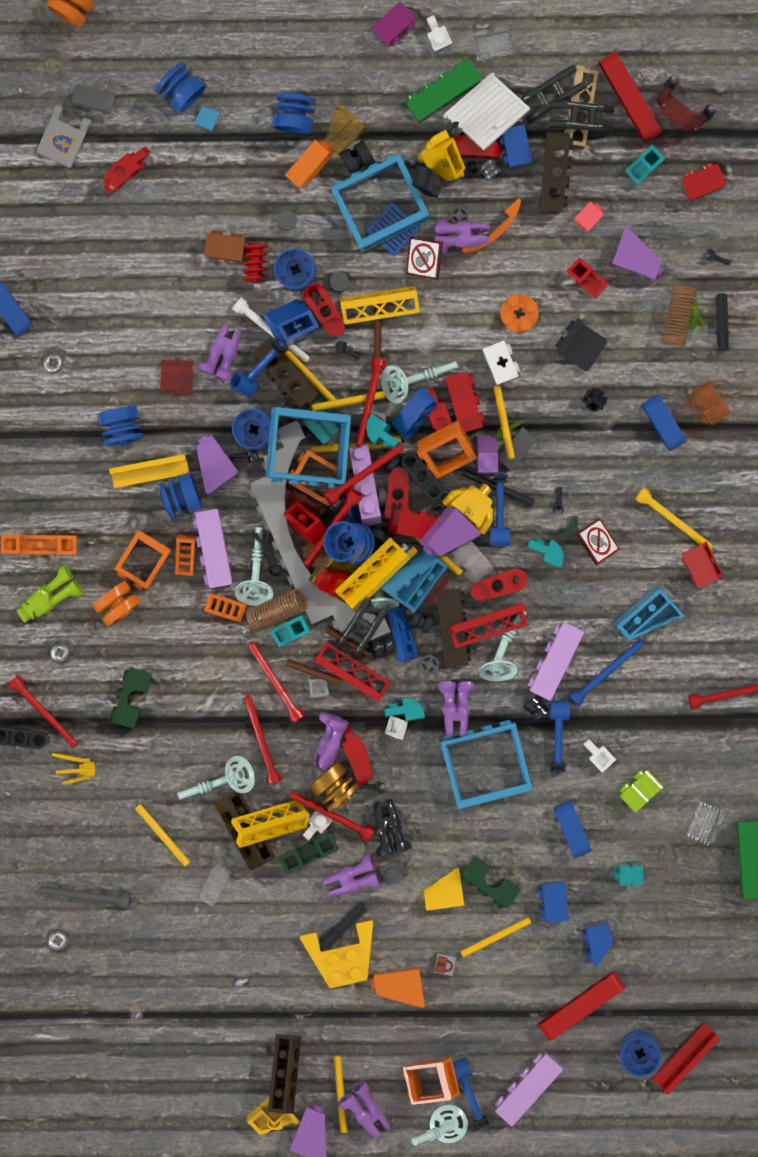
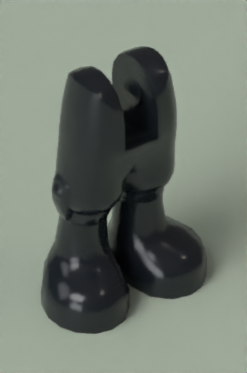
[374,799,412,856]

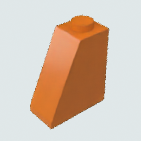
[370,967,425,1008]

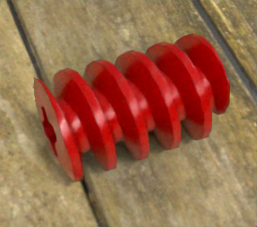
[242,243,269,284]

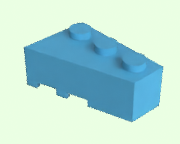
[380,550,448,613]
[613,585,685,640]

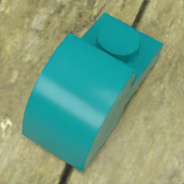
[625,144,666,185]
[366,414,402,449]
[527,538,563,568]
[270,615,311,648]
[384,697,425,721]

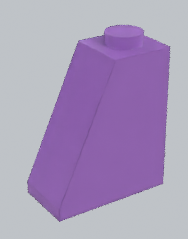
[611,227,664,281]
[196,435,239,495]
[477,435,498,474]
[419,507,481,556]
[290,1103,327,1157]

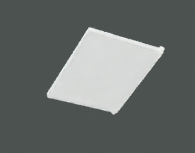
[443,73,530,151]

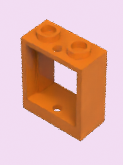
[285,140,335,188]
[416,421,478,479]
[289,450,348,507]
[114,530,172,590]
[403,1057,460,1105]

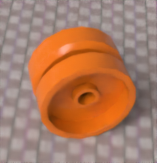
[45,0,95,28]
[92,581,141,627]

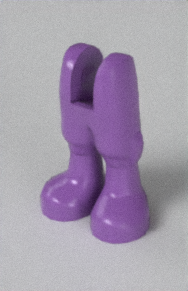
[435,219,490,255]
[197,323,242,382]
[438,681,474,737]
[314,712,348,771]
[323,853,382,897]
[337,1081,390,1139]

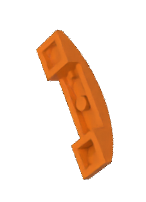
[461,198,521,255]
[1,535,77,555]

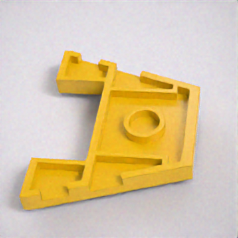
[300,919,373,988]

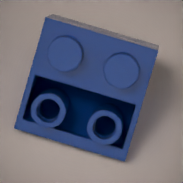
[263,299,319,346]
[581,920,613,967]

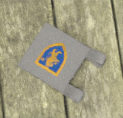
[36,105,92,168]

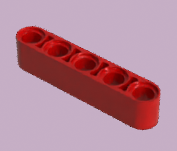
[598,52,662,142]
[538,971,625,1041]

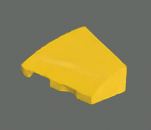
[424,868,464,911]
[246,1097,300,1135]

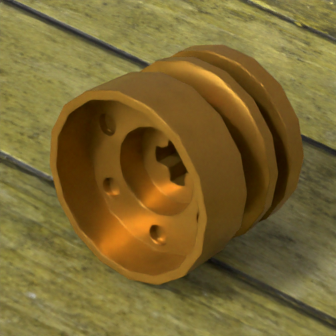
[308,761,360,812]

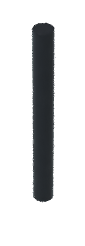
[462,469,535,506]

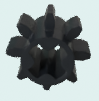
[583,388,608,412]

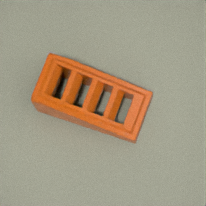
[175,534,196,576]
[204,593,247,623]

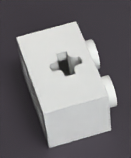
[482,341,520,386]

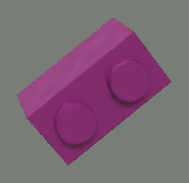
[372,2,416,48]

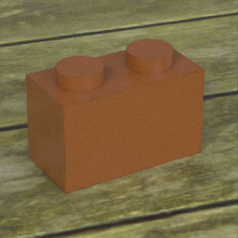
[204,230,246,263]

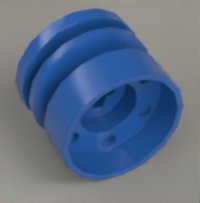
[155,62,207,114]
[272,92,316,134]
[274,248,317,291]
[97,405,144,447]
[232,409,271,450]
[159,472,203,520]
[324,521,375,563]
[620,1030,661,1077]

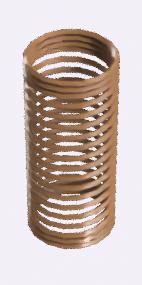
[661,285,697,347]
[246,588,307,632]

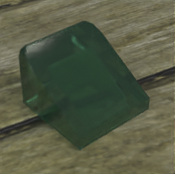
[561,516,578,535]

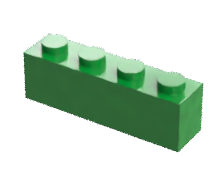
[406,59,483,124]
[736,820,758,899]

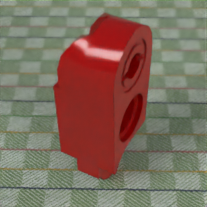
[455,135,501,159]
[103,147,151,195]
[304,284,345,337]
[427,387,457,444]
[385,467,409,522]
[314,568,353,599]
[470,569,527,601]
[342,727,372,786]

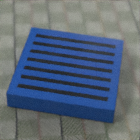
[366,202,420,257]

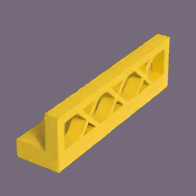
[340,286,420,324]
[109,454,189,488]
[335,537,411,611]
[231,800,310,848]

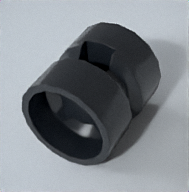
[339,140,375,175]
[369,519,395,554]

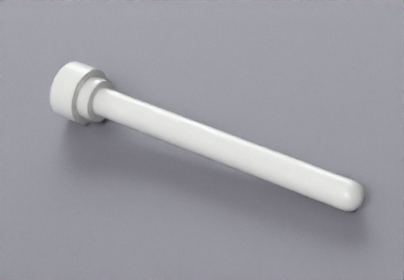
[232,297,309,362]

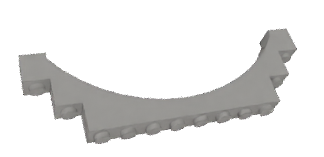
[248,420,390,640]

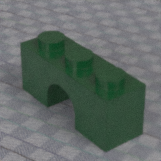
[110,666,153,729]
[279,831,339,875]
[460,855,521,909]

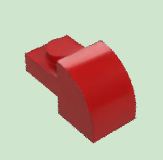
[566,257,609,299]

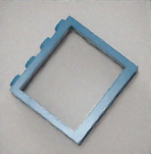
[330,154,430,253]
[266,407,351,488]
[440,720,532,809]

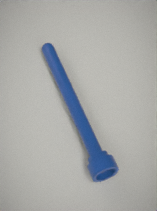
[568,640,644,707]

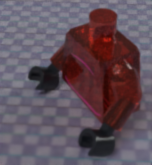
[657,76,716,131]

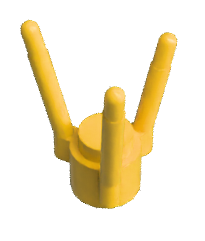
[51,753,95,785]

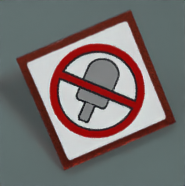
[406,236,443,280]
[576,518,620,566]

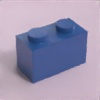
[499,124,532,170]
[538,880,569,923]

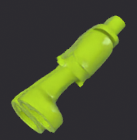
[16,565,84,623]

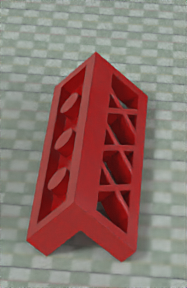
[448,603,528,649]
[314,641,391,702]
[652,1022,720,1095]

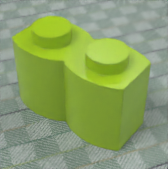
[619,769,663,813]

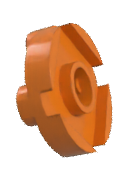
[500,294,539,333]

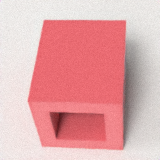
[573,202,604,233]

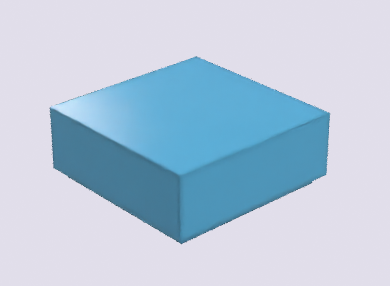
[194,106,220,131]

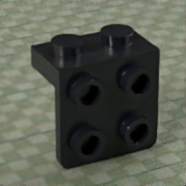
[555,318,607,371]

